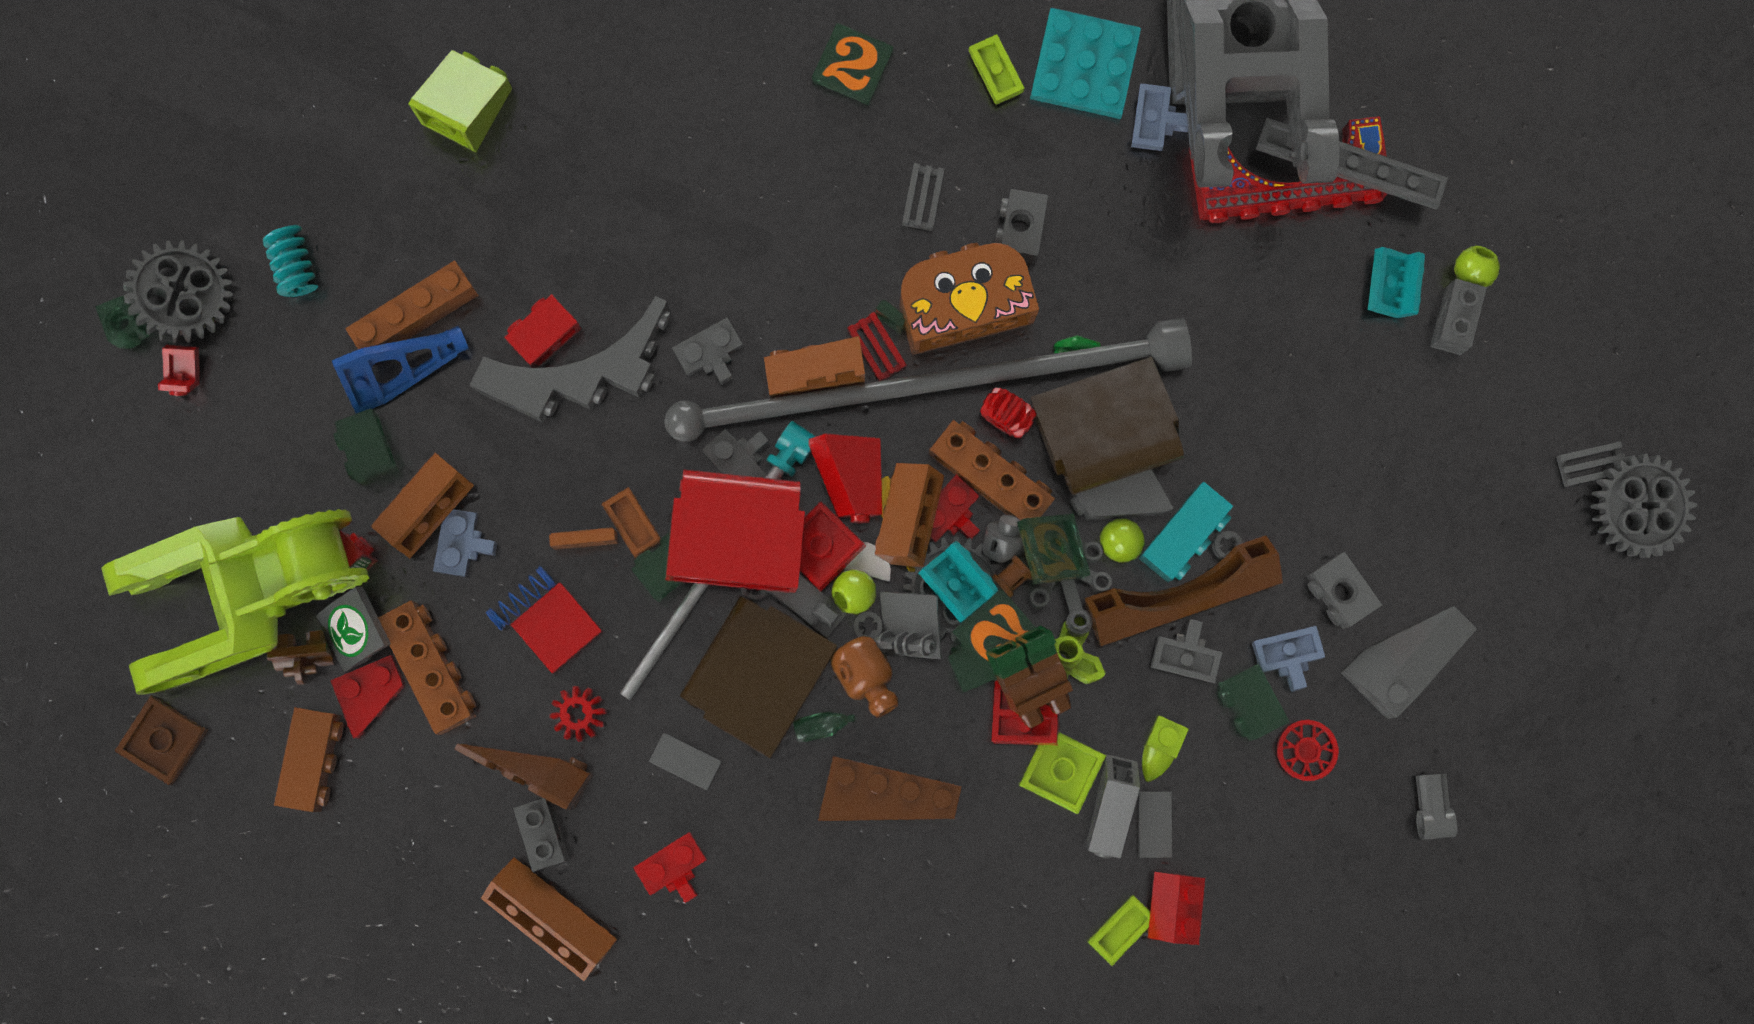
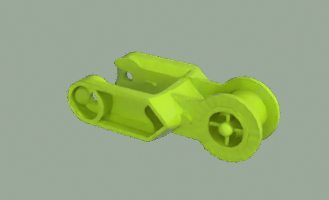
[101,509,369,695]

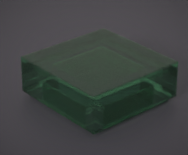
[875,300,906,334]

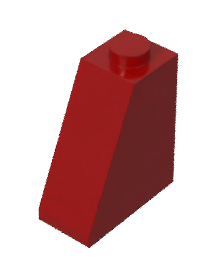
[809,434,882,524]

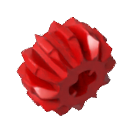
[980,388,1036,438]
[550,686,607,742]

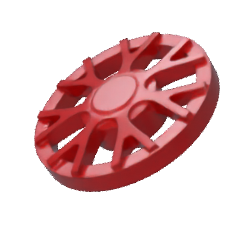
[1277,720,1339,781]

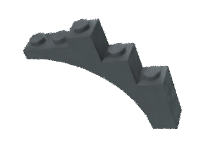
[470,296,671,423]

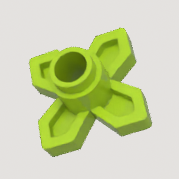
[1054,617,1105,684]

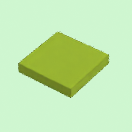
[1019,732,1106,814]

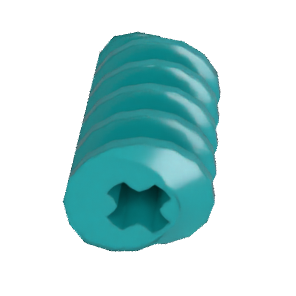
[263,225,318,297]

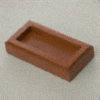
[602,487,663,559]
[549,528,618,550]

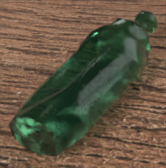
[793,711,855,742]

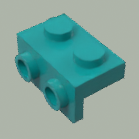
[1368,247,1425,318]
[918,541,998,623]

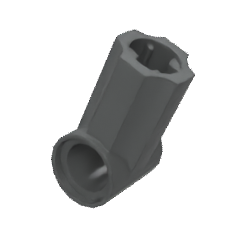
[1416,774,1457,840]

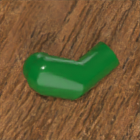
[1053,335,1101,354]

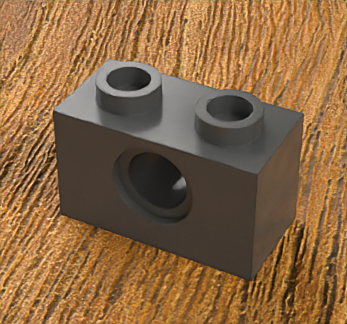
[995,189,1048,264]
[1430,279,1487,355]
[1306,552,1382,629]
[513,798,570,872]

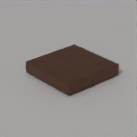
[115,695,209,785]

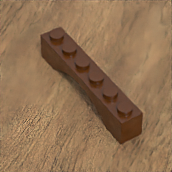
[1084,535,1283,646]

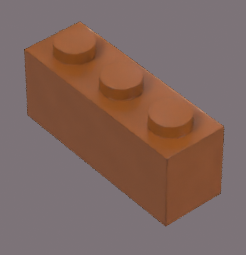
[371,453,474,559]
[875,463,944,567]
[274,707,343,812]

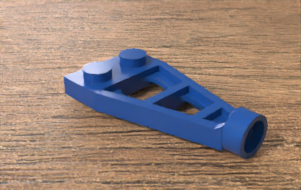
[331,325,469,415]

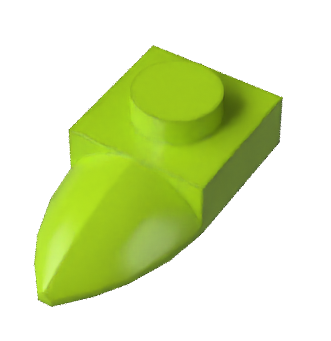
[1142,716,1189,783]

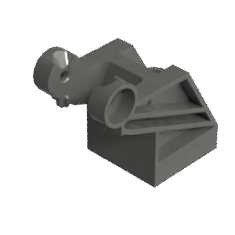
[1167,0,1340,188]

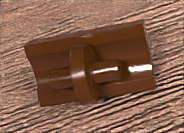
[267,630,335,685]

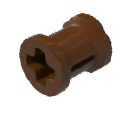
[991,555,1035,598]

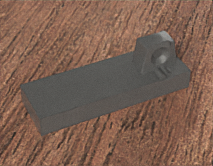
[766,574,847,639]

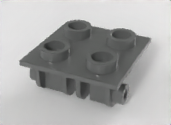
[874,591,942,659]

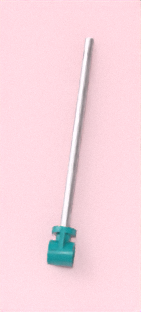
[620,421,816,700]

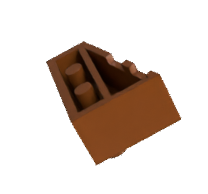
[764,336,865,398]

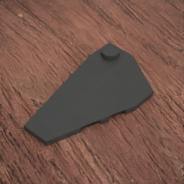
[1341,606,1477,719]

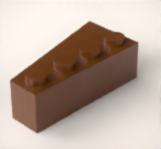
[818,756,962,821]

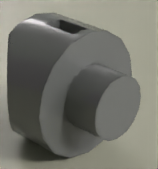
[982,515,1029,563]

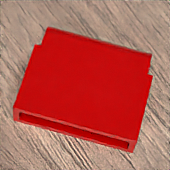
[665,469,805,593]

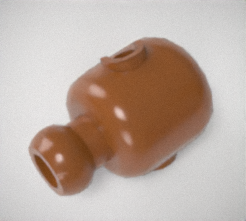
[831,636,898,718]

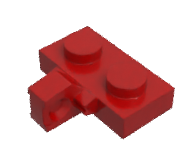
[930,474,980,544]
[633,832,707,903]

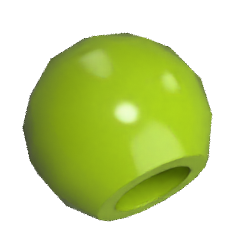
[1454,246,1500,287]
[1100,518,1145,563]
[832,569,877,614]

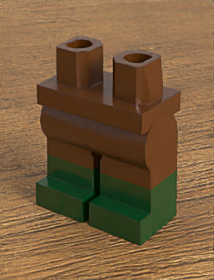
[985,625,1073,728]

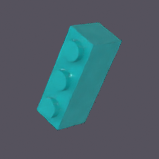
[1138,481,1233,583]

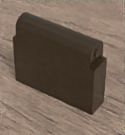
[1030,357,1184,495]
[679,596,838,759]

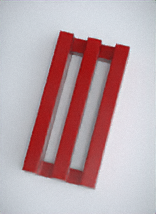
[847,312,907,381]

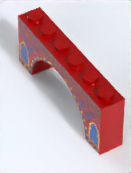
[1189,116,1387,223]

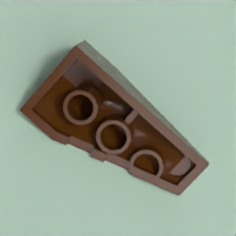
[454,743,593,810]

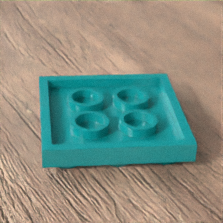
[1030,8,1141,119]

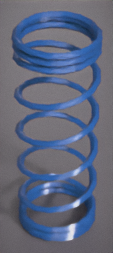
[486,566,556,631]

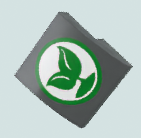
[316,586,391,673]

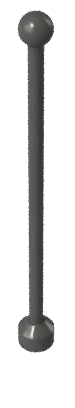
[664,317,1192,442]

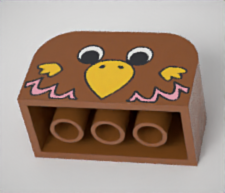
[900,243,1039,355]

